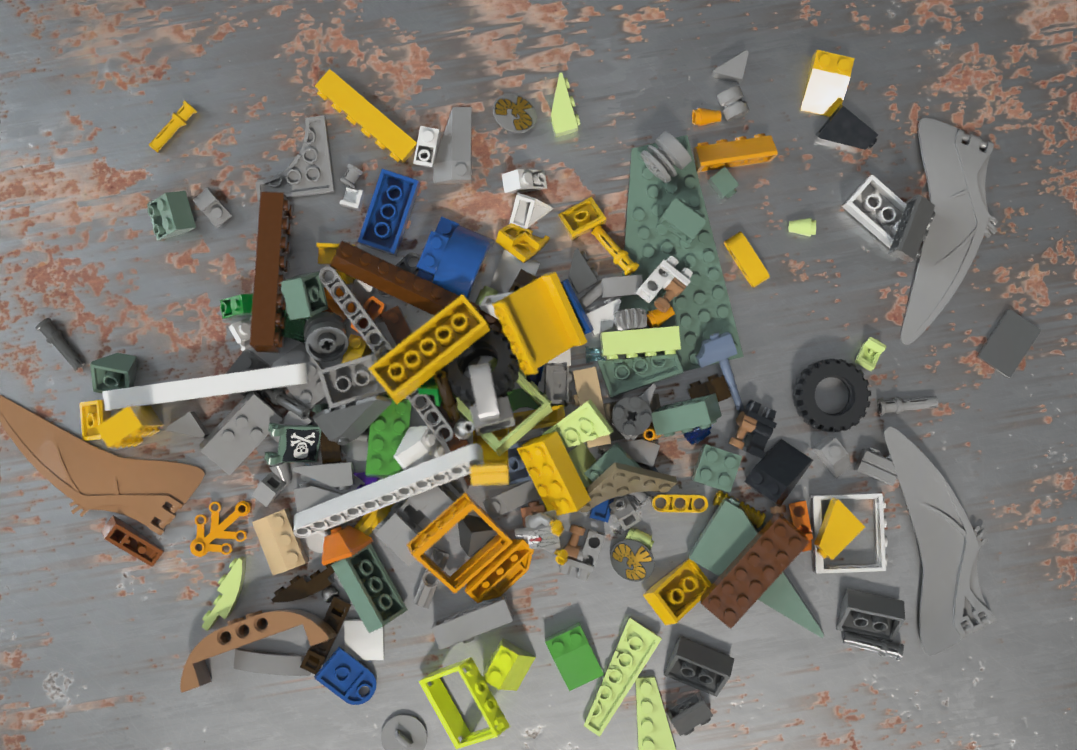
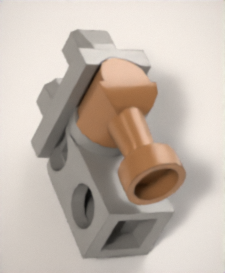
[560,524,606,581]

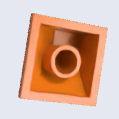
[322,525,373,566]

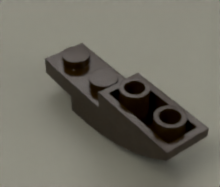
[271,561,337,603]

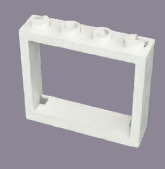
[809,492,888,574]

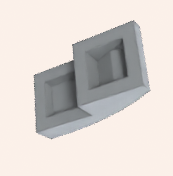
[601,275,643,298]

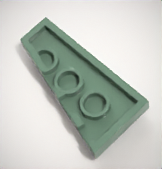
[597,354,683,398]

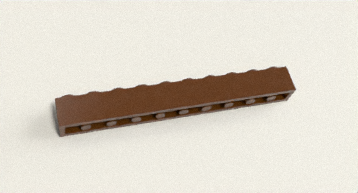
[329,240,509,340]
[381,305,472,486]

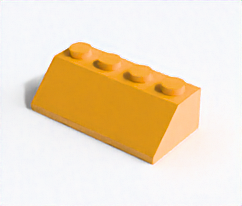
[693,133,778,173]

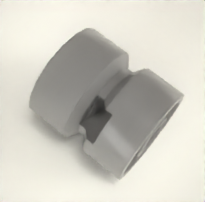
[716,86,750,121]

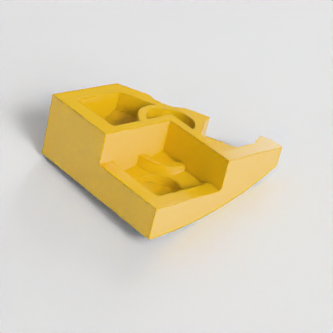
[495,223,550,263]

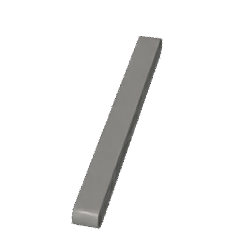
[319,267,454,442]

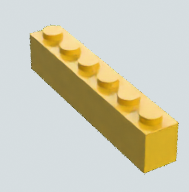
[315,69,417,163]

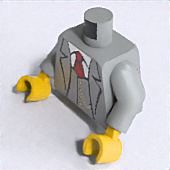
[515,510,568,565]

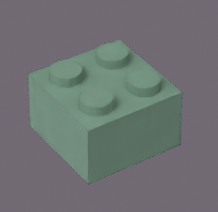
[658,198,707,244]
[281,271,328,320]
[691,444,742,493]

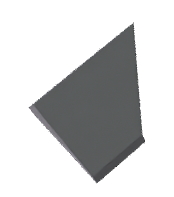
[458,515,497,557]

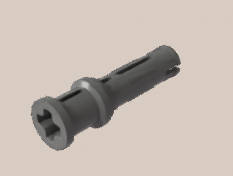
[35,317,85,371]
[259,388,310,419]
[843,632,904,661]

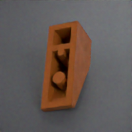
[101,515,164,567]

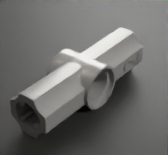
[413,548,450,608]

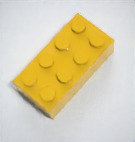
[95,406,163,449]
[517,431,591,516]

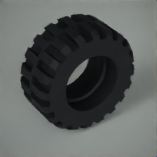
[442,329,519,406]
[793,359,871,432]

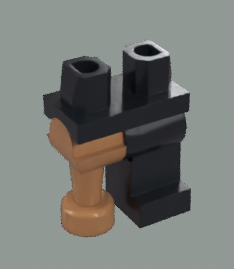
[728,400,777,459]

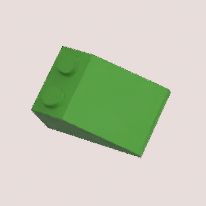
[545,622,604,691]

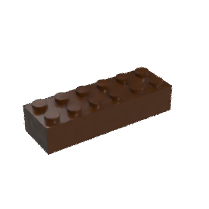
[700,512,809,629]

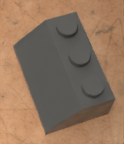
[888,194,935,262]
[836,589,905,642]
[663,637,734,697]

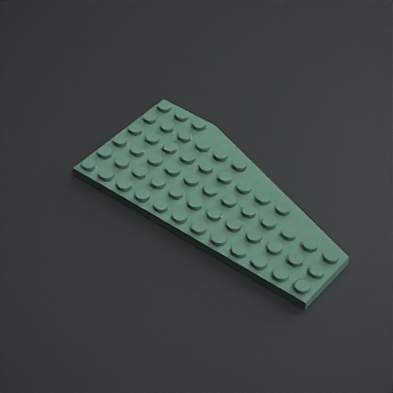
[618,135,744,372]

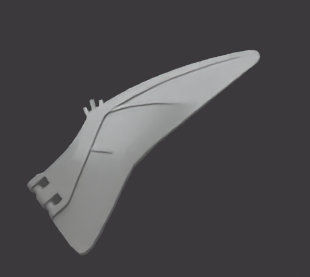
[900,118,998,345]
[884,427,996,656]

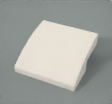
[490,249,540,293]
[344,619,384,660]

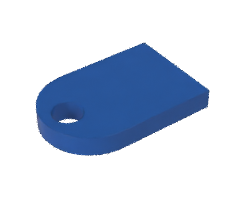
[314,646,376,705]

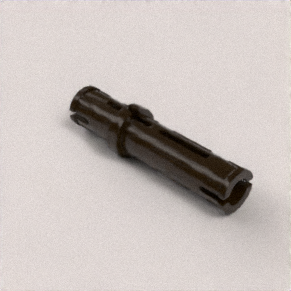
[434,371,460,422]

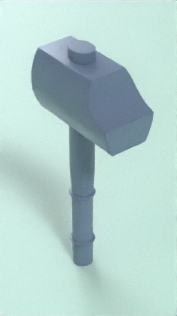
[695,332,744,415]

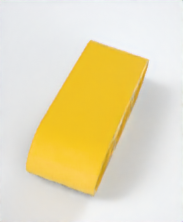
[724,231,770,288]
[651,493,708,513]

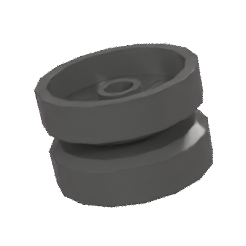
[303,311,349,362]

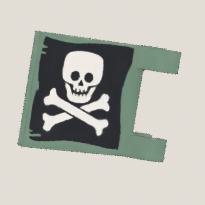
[264,423,321,465]

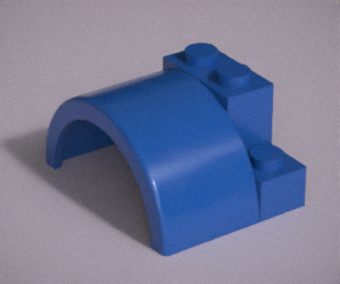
[416,217,495,300]

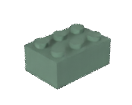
[651,393,722,437]

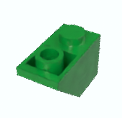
[220,294,253,319]

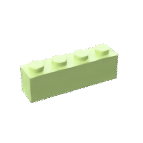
[600,326,681,360]

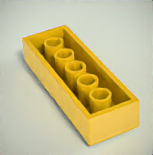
[368,294,490,404]

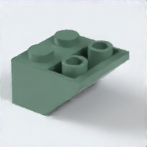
[147,191,196,241]

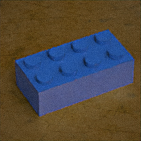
[357,169,420,256]

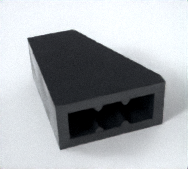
[815,104,879,150]

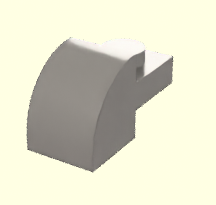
[193,187,232,228]

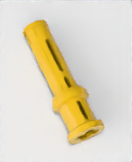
[148,100,198,153]
[591,225,639,276]

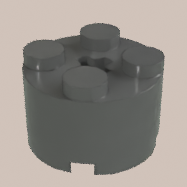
[611,396,652,436]

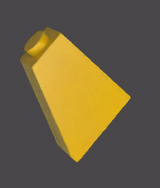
[814,498,865,560]

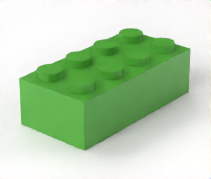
[365,398,412,478]

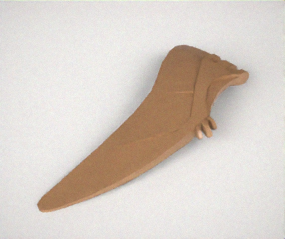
[0,395,206,535]

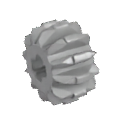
[614,308,647,331]

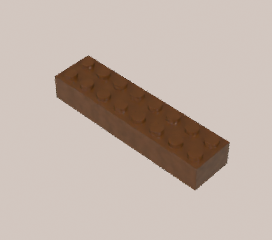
[250,192,293,353]

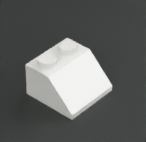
[394,426,446,471]

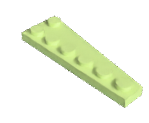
[584,617,662,737]

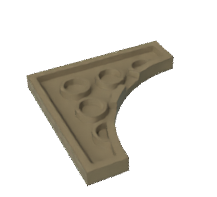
[578,462,677,512]

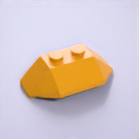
[465,539,534,603]

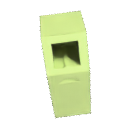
[551,73,581,137]

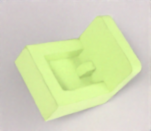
[855,337,887,371]

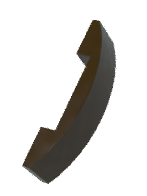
[300,596,351,675]

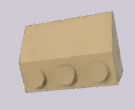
[252,508,309,575]

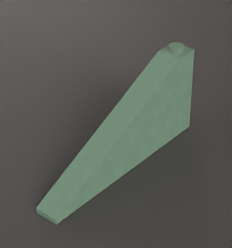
[689,497,824,638]

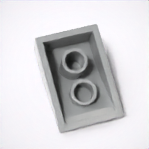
[318,354,386,408]

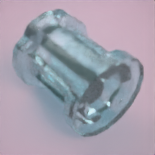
[585,346,605,363]

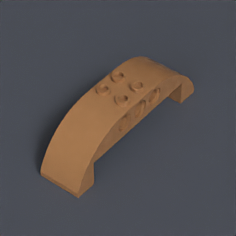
[180,608,337,693]

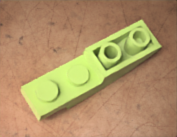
[201,556,246,631]

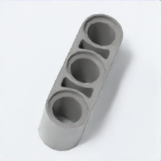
[469,363,500,422]

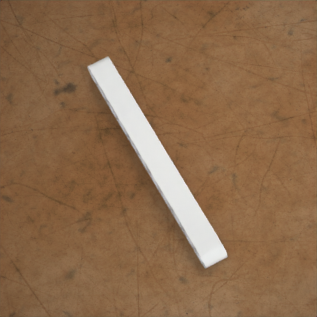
[102,363,309,411]
[294,444,484,538]

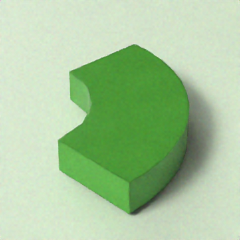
[506,388,544,411]

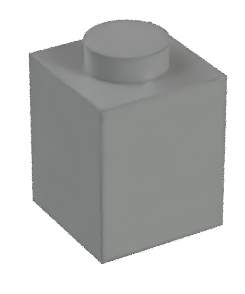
[252,472,286,507]

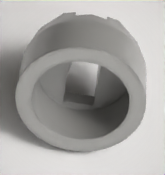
[322,586,339,603]

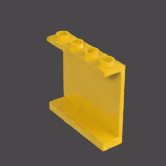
[492,272,587,375]

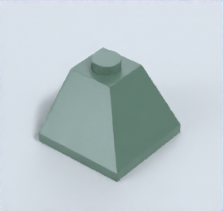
[90,353,137,393]
[584,442,641,482]

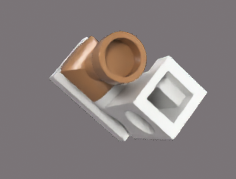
[635,256,693,313]

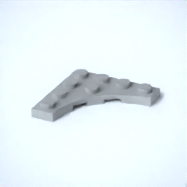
[255,116,335,202]

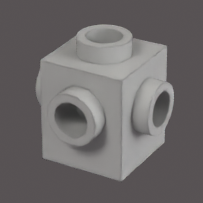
[609,495,641,531]

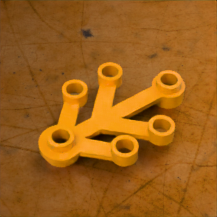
[190,500,252,557]

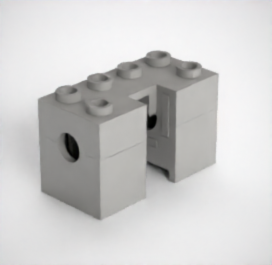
[375,484,458,567]

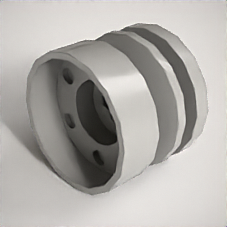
[640,131,692,184]

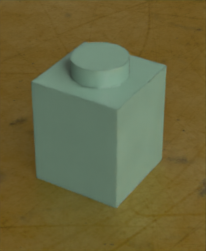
[708,167,739,199]

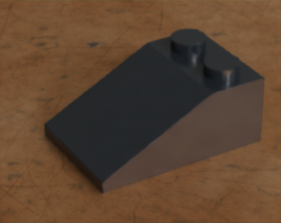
[744,439,813,507]

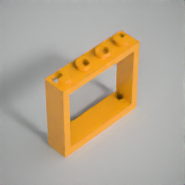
[406,492,513,594]

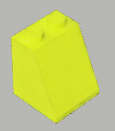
[483,638,536,691]

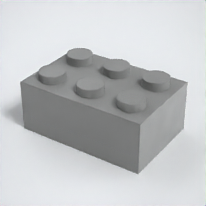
[271,342,327,410]

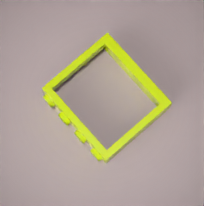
[419,657,510,749]

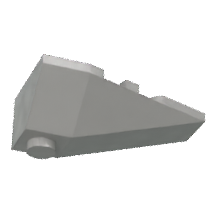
[434,107,472,184]

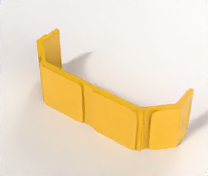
[470,405,509,486]

